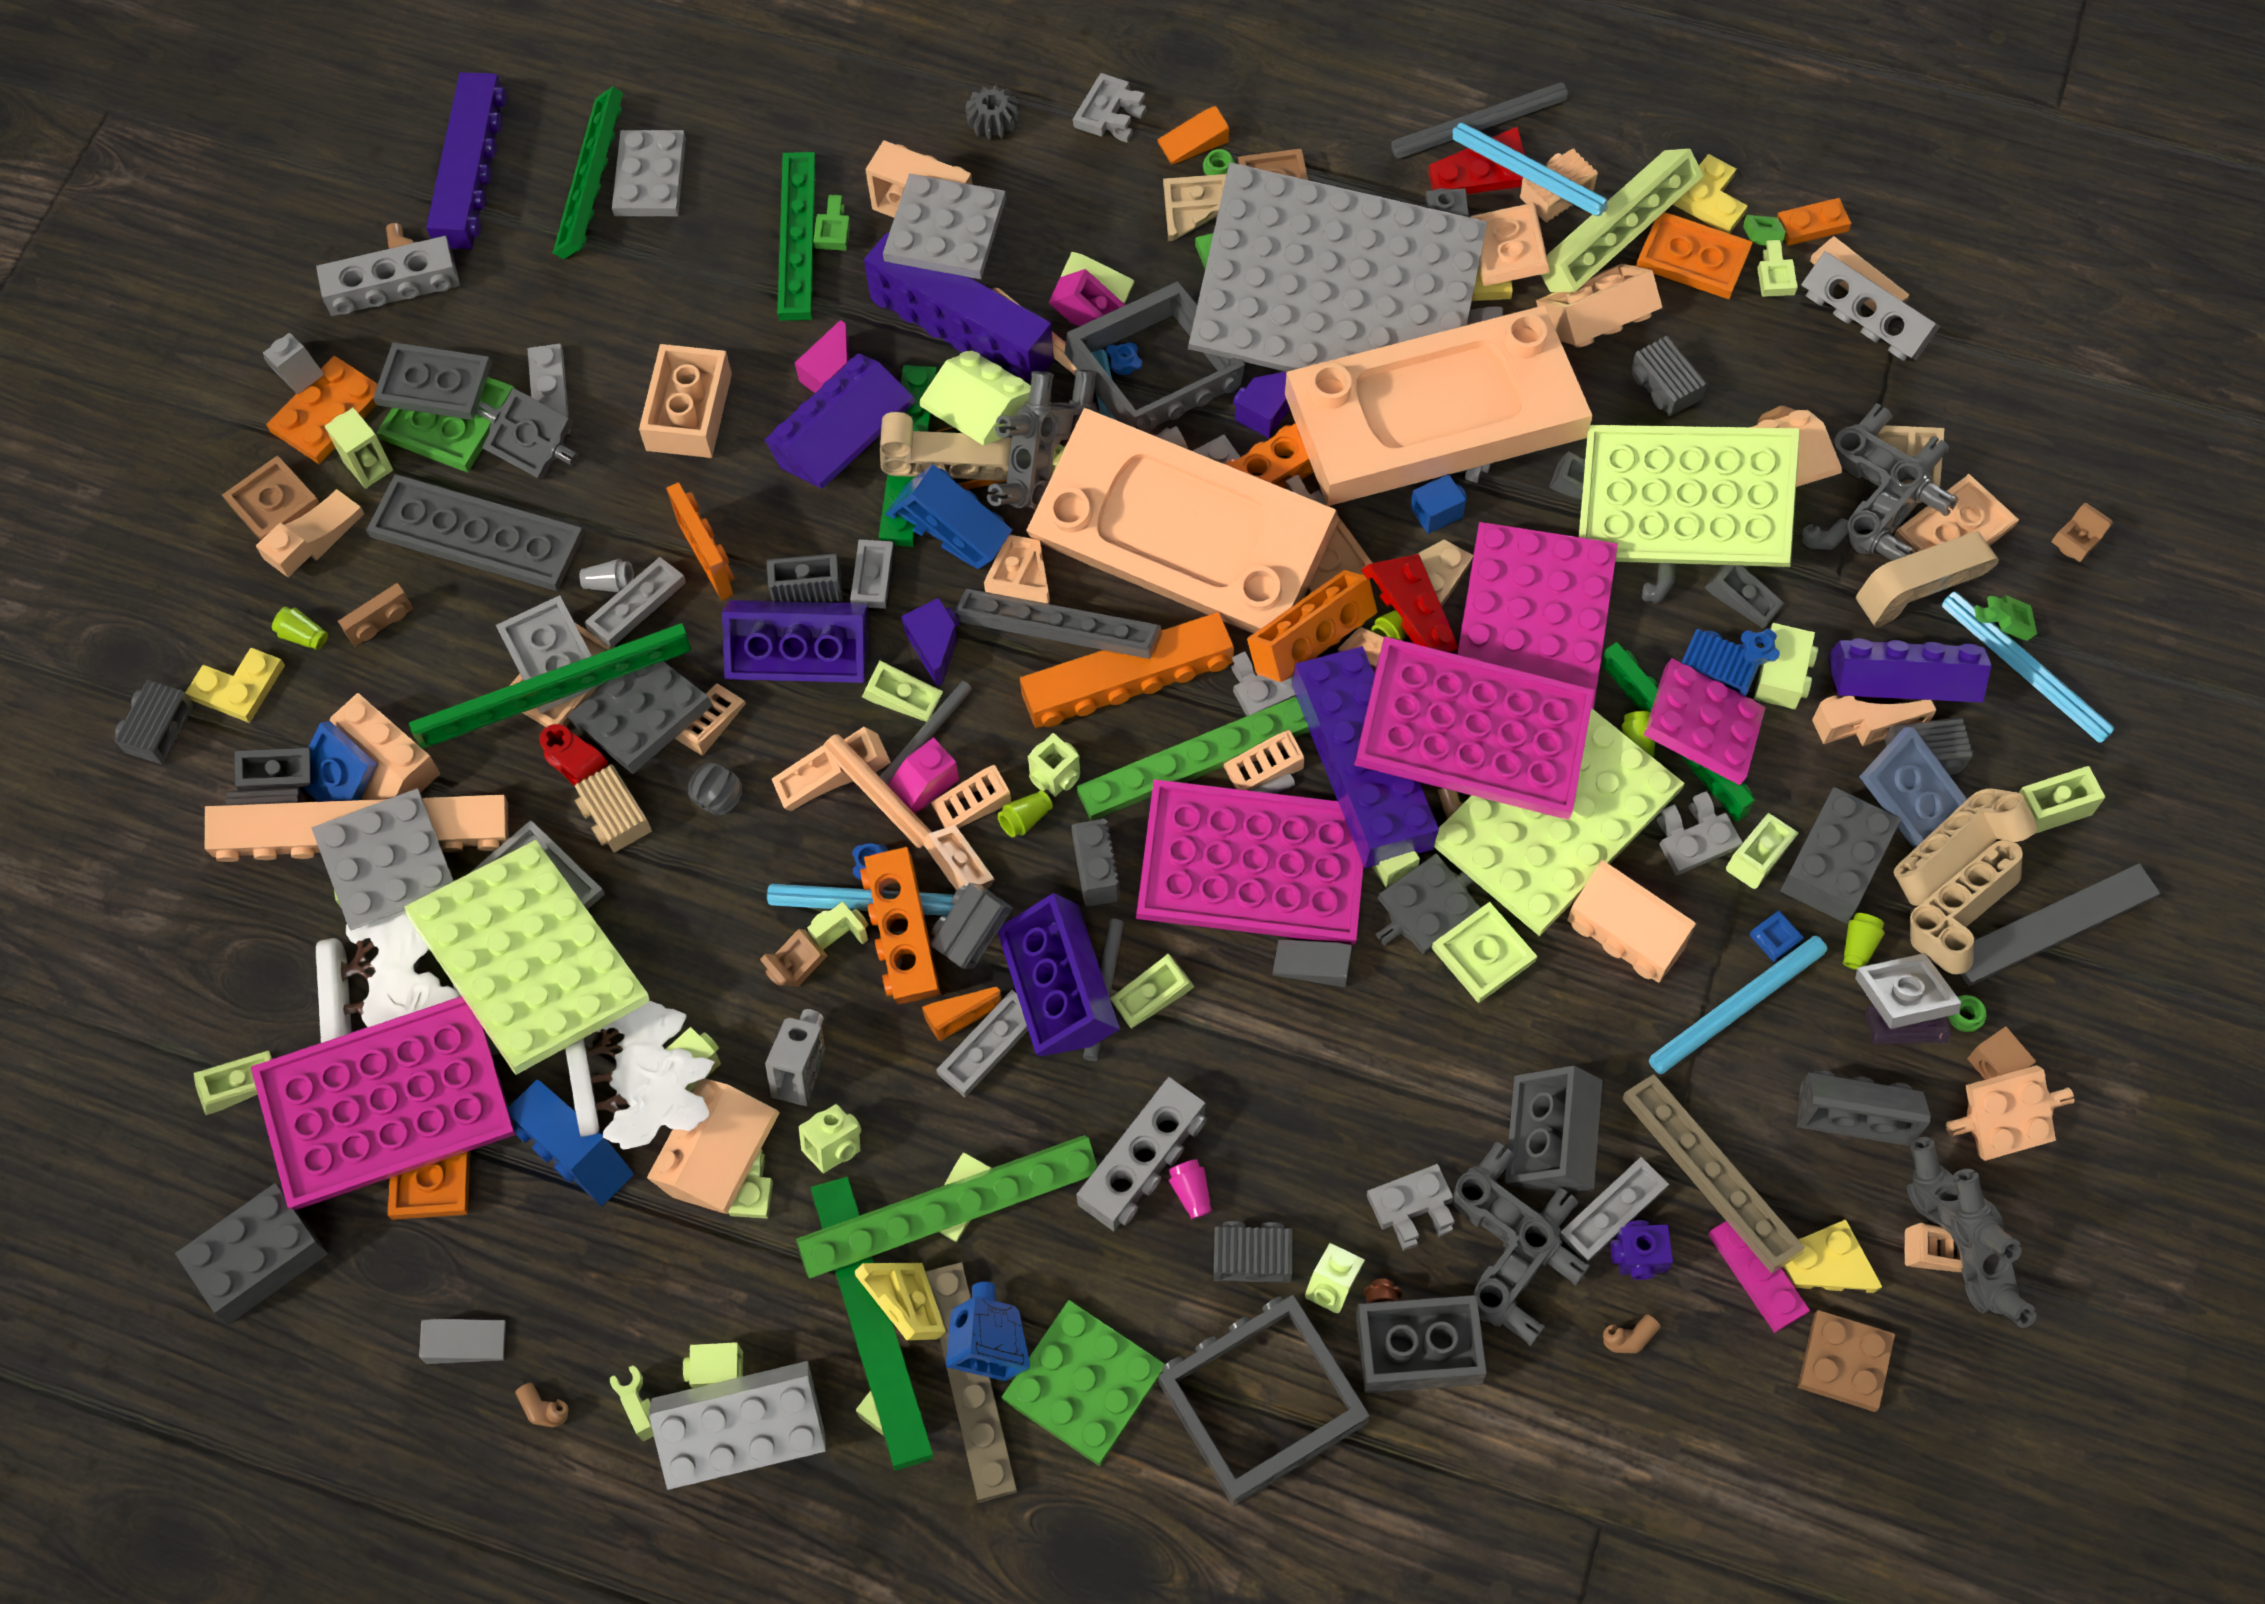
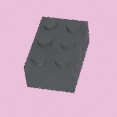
[1780,787,1901,924]
[175,1183,328,1324]
[1356,1295,1486,1393]

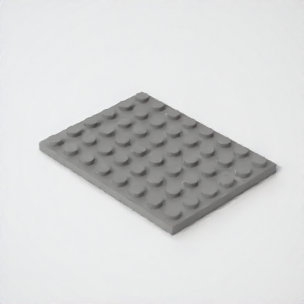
[1188,162,1487,372]

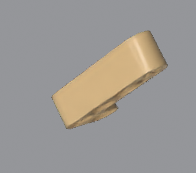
[880,412,1012,481]
[1856,531,1999,628]
[1893,789,2038,906]
[1910,840,2023,974]

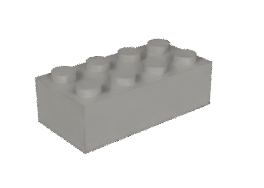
[649,1361,826,1490]

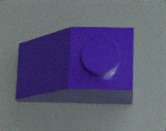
[1233,371,1290,438]
[901,598,959,686]

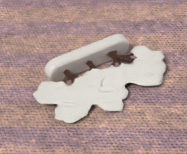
[316,911,460,1043]
[565,1001,715,1150]

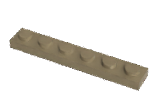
[1622,1074,1805,1274]
[926,1262,1017,1503]

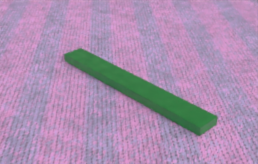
[409,623,692,749]
[810,1177,933,1471]

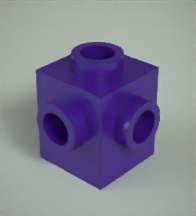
[1611,1221,1673,1280]

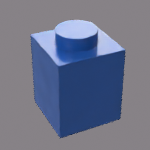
[1410,474,1467,534]

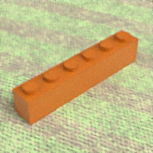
[1020,612,1234,729]

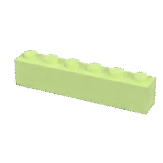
[1541,149,1704,292]

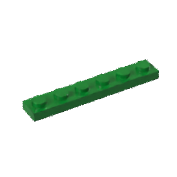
[553,86,623,260]
[777,152,816,321]
[878,365,937,547]
[1601,642,1755,822]

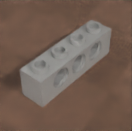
[316,236,460,316]
[1801,251,1941,361]
[1076,1077,1207,1232]

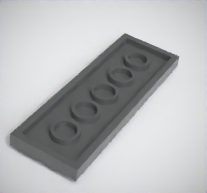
[366,474,585,592]

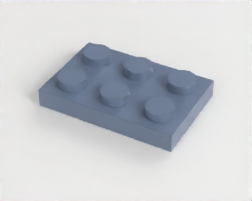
[1859,727,1967,849]

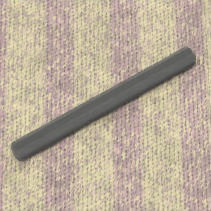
[1391,82,1568,159]

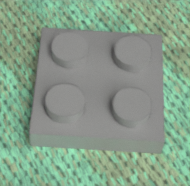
[1855,953,1961,1029]

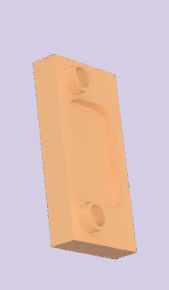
[1285,305,1592,506]
[1026,408,1339,634]

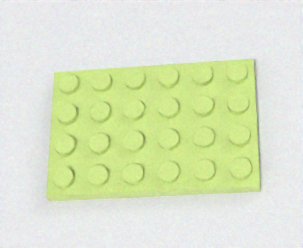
[1579,425,1800,567]
[1434,708,1684,936]
[404,840,649,1075]

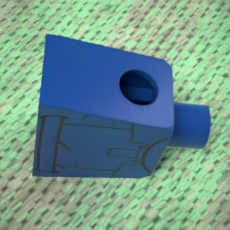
[946,1282,1030,1381]

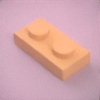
[923,825,995,891]

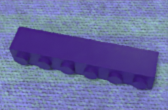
[426,72,507,249]

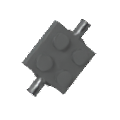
[476,388,579,480]
[1376,854,1480,955]

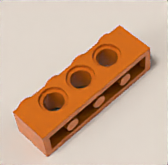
[1225,423,1314,489]
[1247,570,1378,682]
[860,847,941,1005]

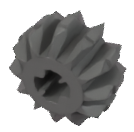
[965,85,1020,141]

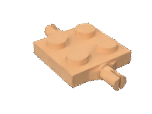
[1946,1065,2074,1161]

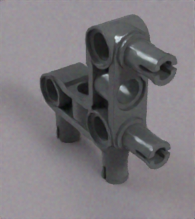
[987,369,1101,510]
[1835,403,1958,561]
[1907,1137,2036,1328]
[1453,1142,1590,1347]

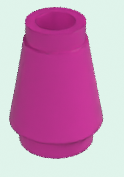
[1168,1159,1212,1220]

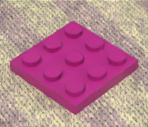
[1644,658,1766,785]

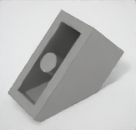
[263,333,324,394]

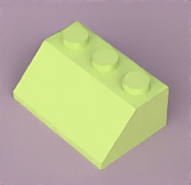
[920,351,1031,446]

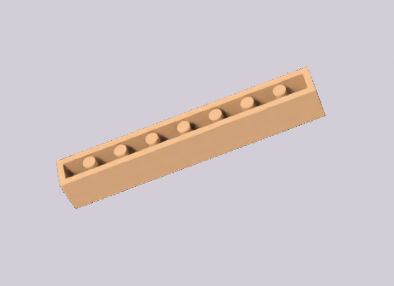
[205,795,509,862]

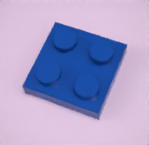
[302,721,378,802]

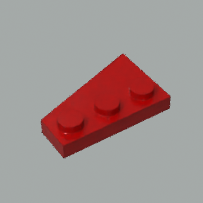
[1428,127,1525,194]
[1361,554,1459,653]

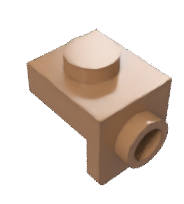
[2051,503,2113,562]
[760,929,828,987]

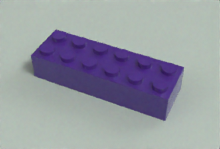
[864,232,1054,385]
[1291,646,1439,868]

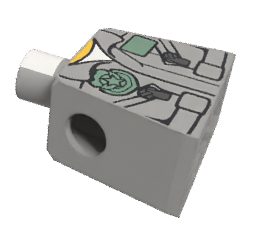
[765,1009,825,1107]

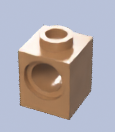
[1967,1026,2036,1080]

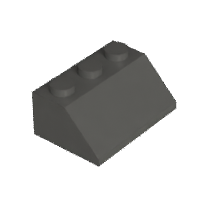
[1505,1065,1603,1193]
[1797,1070,1931,1146]

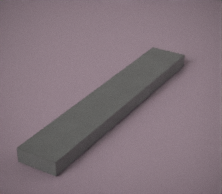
[954,588,1162,659]
[1955,863,2160,987]

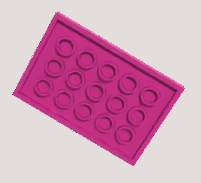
[1457,522,1618,710]
[1354,636,1595,820]
[1136,780,1363,945]
[251,996,516,1210]

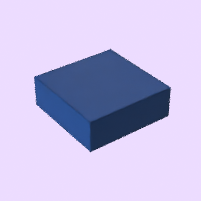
[1750,910,1804,962]

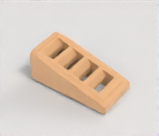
[675,684,746,756]
[1224,730,1304,791]
[931,765,1011,829]
[1905,1223,1963,1272]

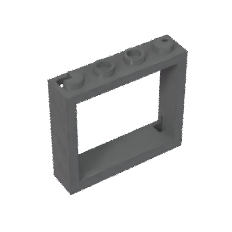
[1065,281,1245,433]
[1159,1295,1370,1507]

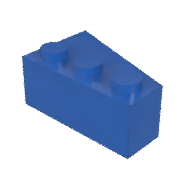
[885,464,1013,569]
[508,1079,634,1207]

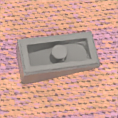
[419,1319,506,1364]

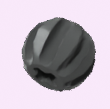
[688,763,742,815]

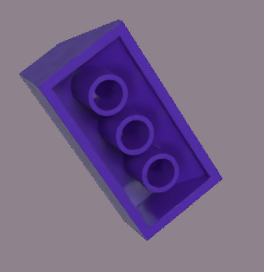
[765,353,916,489]
[722,600,869,683]
[1828,638,1991,702]
[998,893,1120,1056]

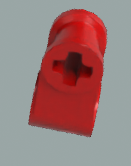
[539,724,608,786]

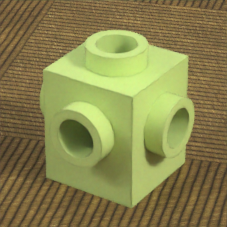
[1028,733,1080,797]
[799,1104,861,1173]

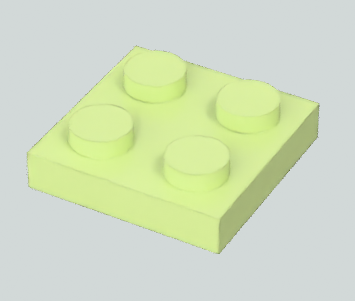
[1432,902,1537,1003]

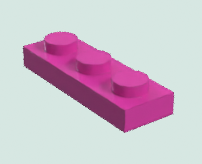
[1708,1221,1810,1333]

